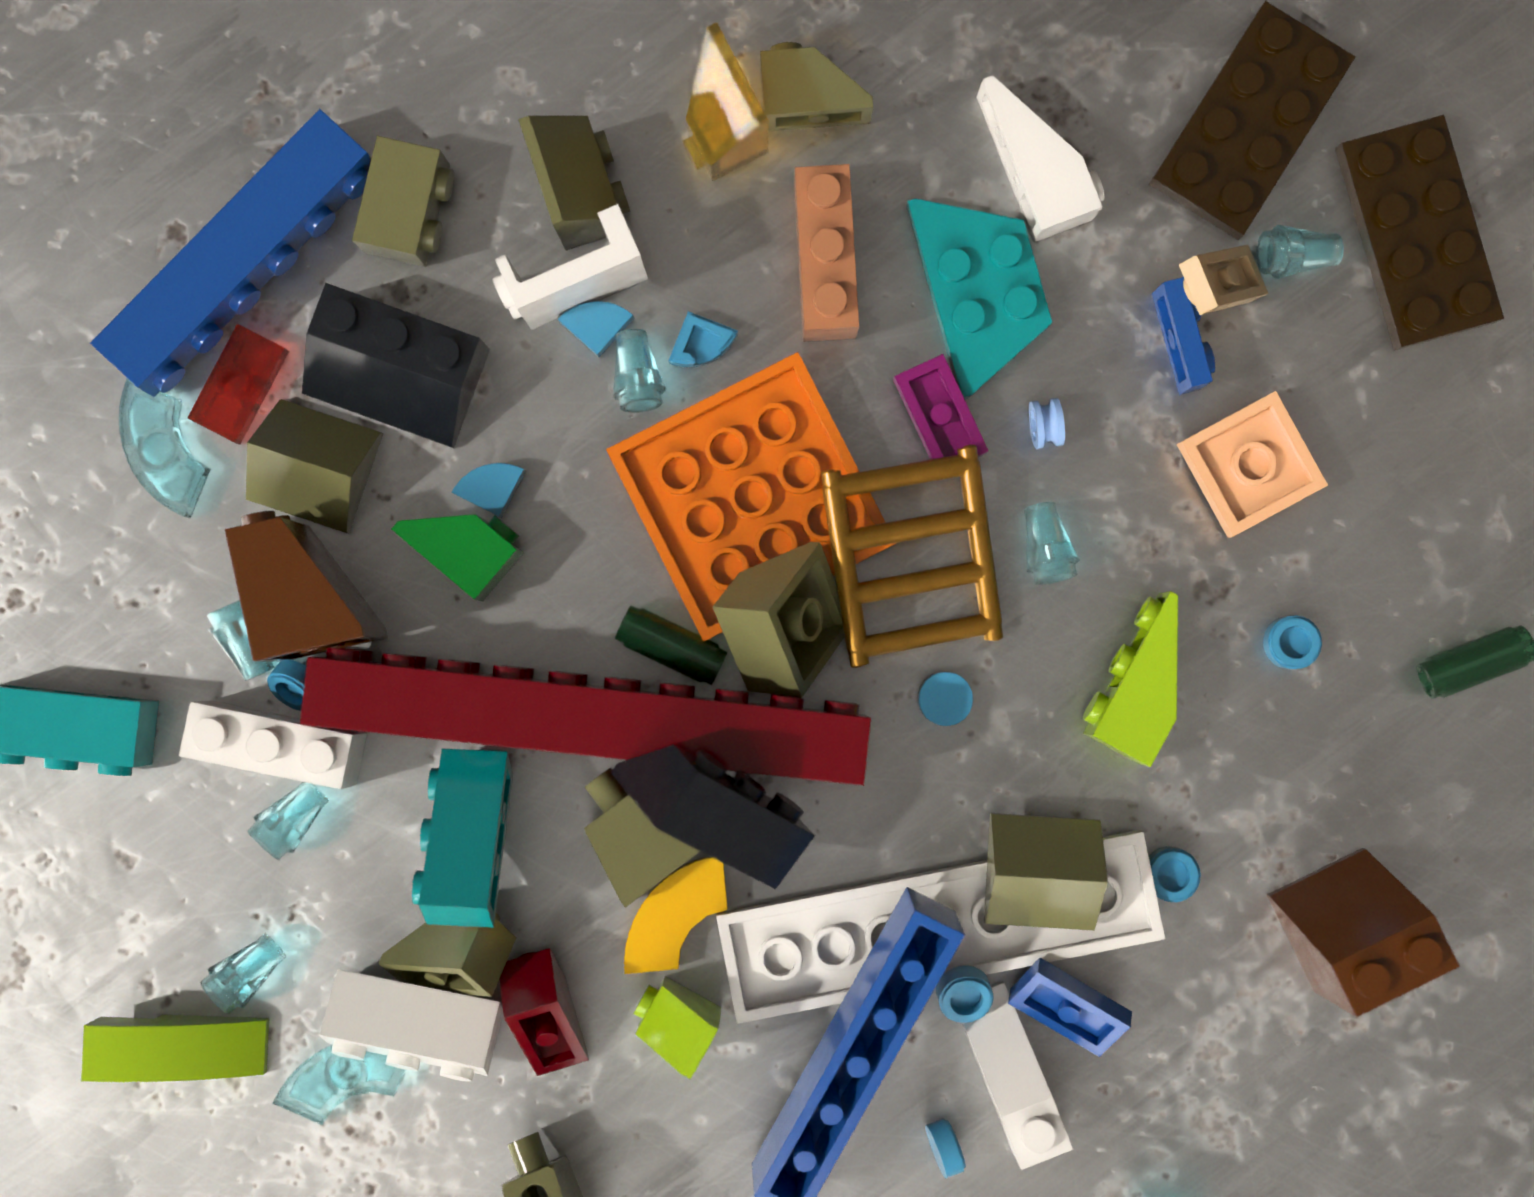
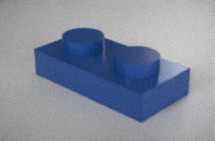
[1152,277,1215,395]
[1008,957,1132,1057]

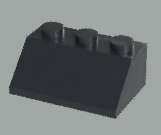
[302,282,490,449]
[611,744,815,889]

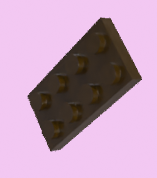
[1149,1,1356,240]
[1335,115,1504,351]

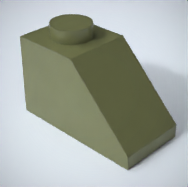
[760,42,873,132]
[378,913,516,997]

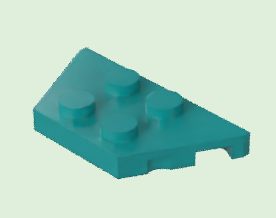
[906,198,1053,400]

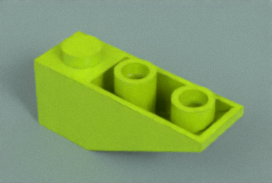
[1083,591,1178,767]

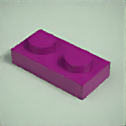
[893,354,989,460]

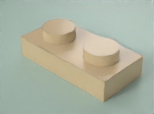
[1179,245,1269,315]

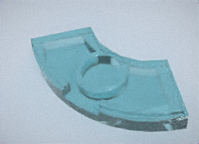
[119,378,211,518]
[272,1044,407,1125]

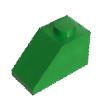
[391,514,524,602]

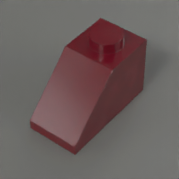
[499,948,589,1076]

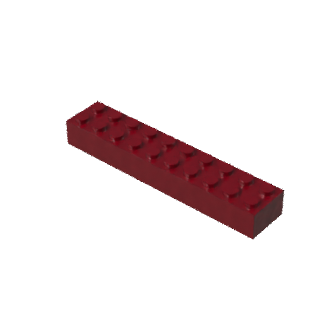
[300,647,871,786]

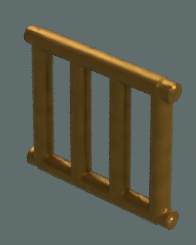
[821,444,1003,668]

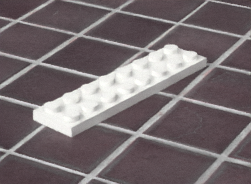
[716,830,1165,1024]

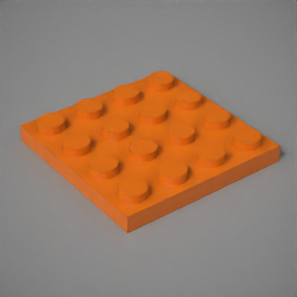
[606,352,896,642]

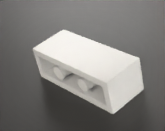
[179,700,367,789]
[319,969,503,1082]

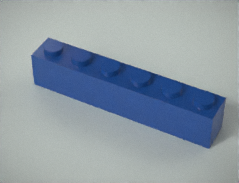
[90,109,371,398]
[752,887,965,1197]

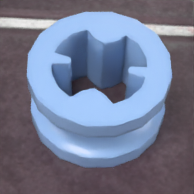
[1029,398,1065,449]

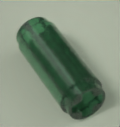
[615,605,728,686]
[1416,625,1534,699]

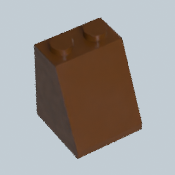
[225,510,388,662]
[1267,848,1460,1017]

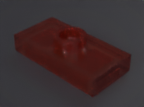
[187,324,289,445]

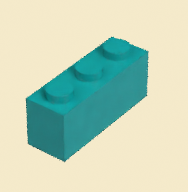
[0,684,159,776]
[412,748,513,928]

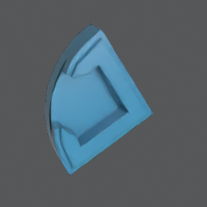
[558,301,634,357]
[669,311,738,367]
[452,463,526,518]

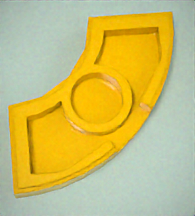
[624,856,728,974]

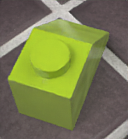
[633,976,722,1080]

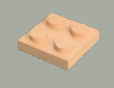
[1177,391,1328,538]

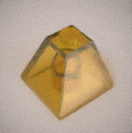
[682,22,768,181]

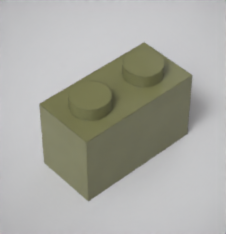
[352,136,454,267]

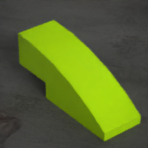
[81,1014,269,1082]

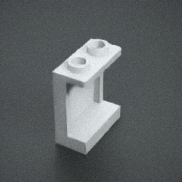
[492,204,648,330]

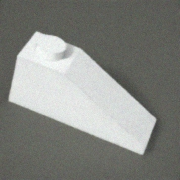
[976,75,1104,243]
[962,981,1073,1170]

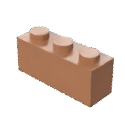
[794,164,859,342]

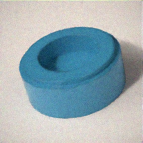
[1263,615,1322,669]
[267,659,307,711]
[918,672,973,726]
[1149,846,1201,902]
[936,965,993,1023]
[925,1118,966,1179]

